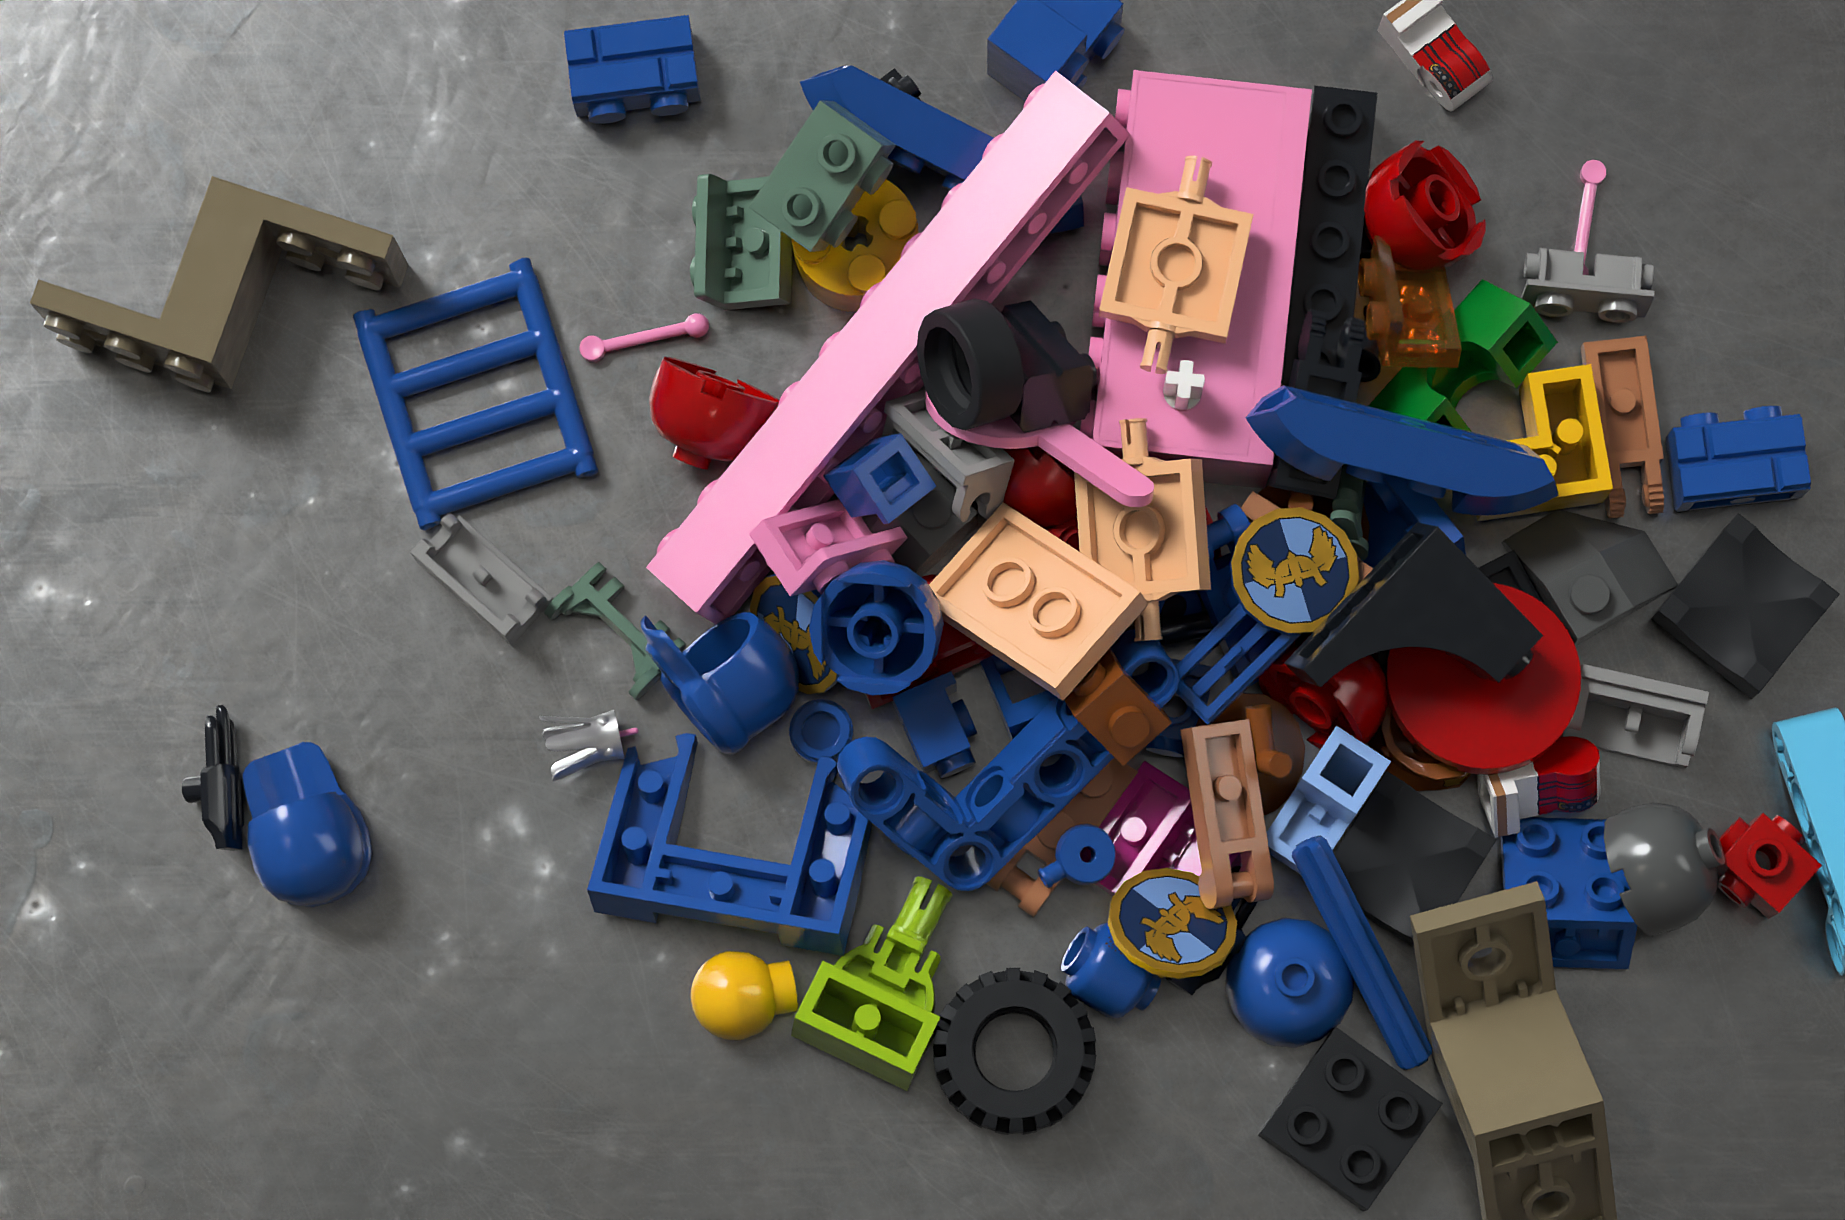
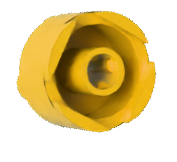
[792,179,919,312]

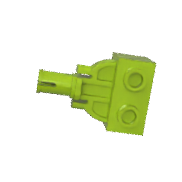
[791,876,953,1091]

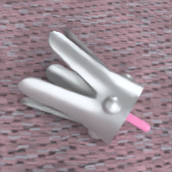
[539,710,639,781]

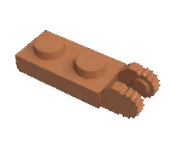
[1580,336,1664,519]

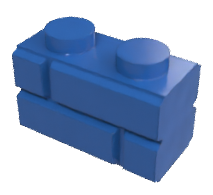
[564,15,701,124]
[1665,406,1811,512]

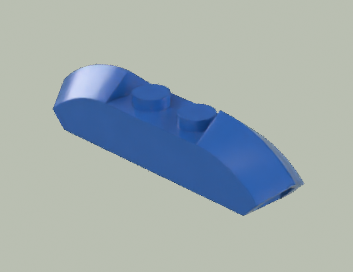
[800,65,1084,233]
[1246,385,1558,516]

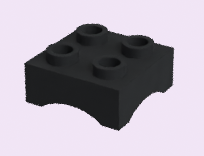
[1651,513,1840,699]
[1334,771,1497,947]
[1258,1027,1443,1212]

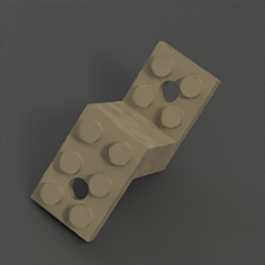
[30,176,408,392]
[1410,881,1617,1220]

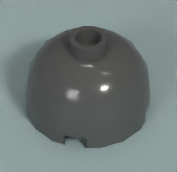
[1604,802,1725,936]

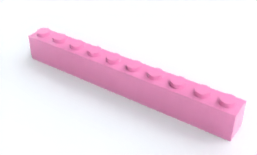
[646,71,1131,624]

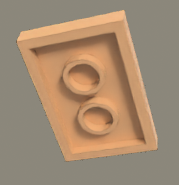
[929,503,1148,701]

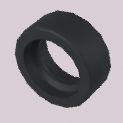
[917,299,1024,430]

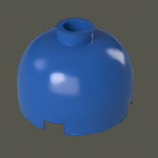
[809,560,944,696]
[1225,918,1354,1048]

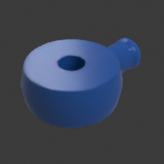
[1038,824,1116,888]

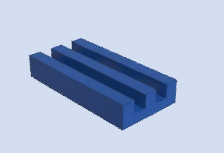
[1175,603,1302,725]

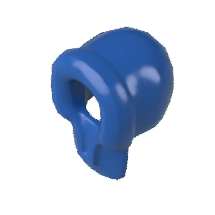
[641,612,799,755]
[243,742,373,908]

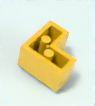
[1476,364,1613,521]

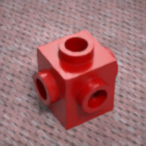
[1717,813,1822,919]

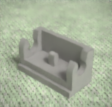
[882,389,1015,522]
[410,513,554,646]
[1561,664,1709,769]

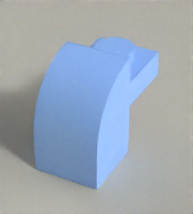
[1266,726,1391,875]

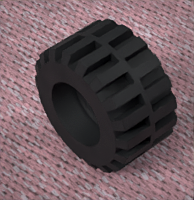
[933,968,1097,1135]

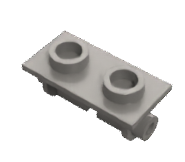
[1521,248,1655,323]

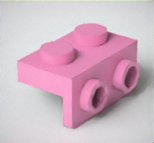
[749,499,908,597]

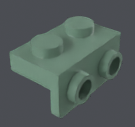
[690,174,793,310]

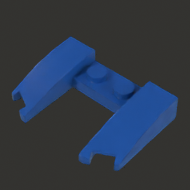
[587,733,872,956]

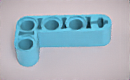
[1772,707,1845,976]

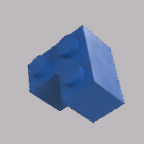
[987,0,1125,101]

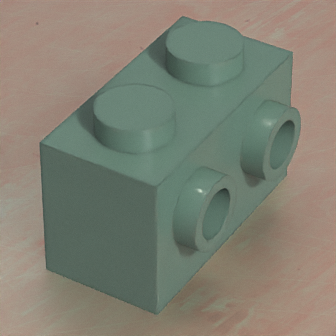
[749,100,896,252]

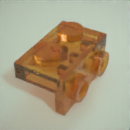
[1358,235,1462,368]

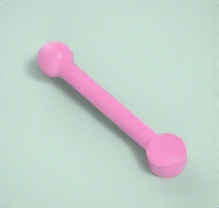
[1574,160,1606,275]
[580,313,709,362]

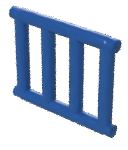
[353,258,598,530]

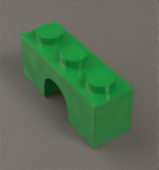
[1368,279,1558,432]

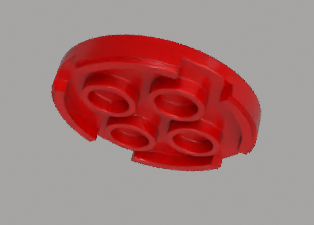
[1385,583,1581,774]

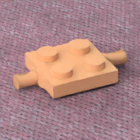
[1098,156,1254,374]
[1074,418,1211,641]

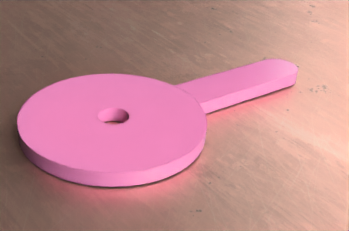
[925,391,1154,507]

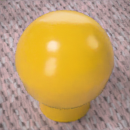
[691,951,798,1041]

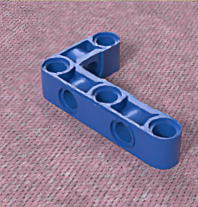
[837,629,1179,891]

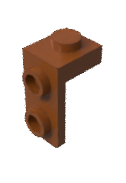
[1064,648,1172,766]

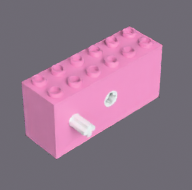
[1080,70,1312,489]

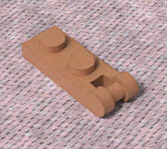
[1180,719,1274,909]
[986,757,1138,918]

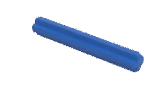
[1292,835,1432,1070]

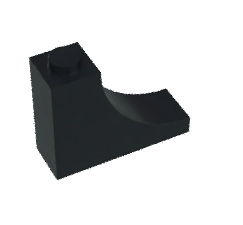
[1284,522,1543,687]

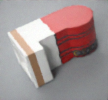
[1377,0,1493,112]
[1477,736,1601,838]

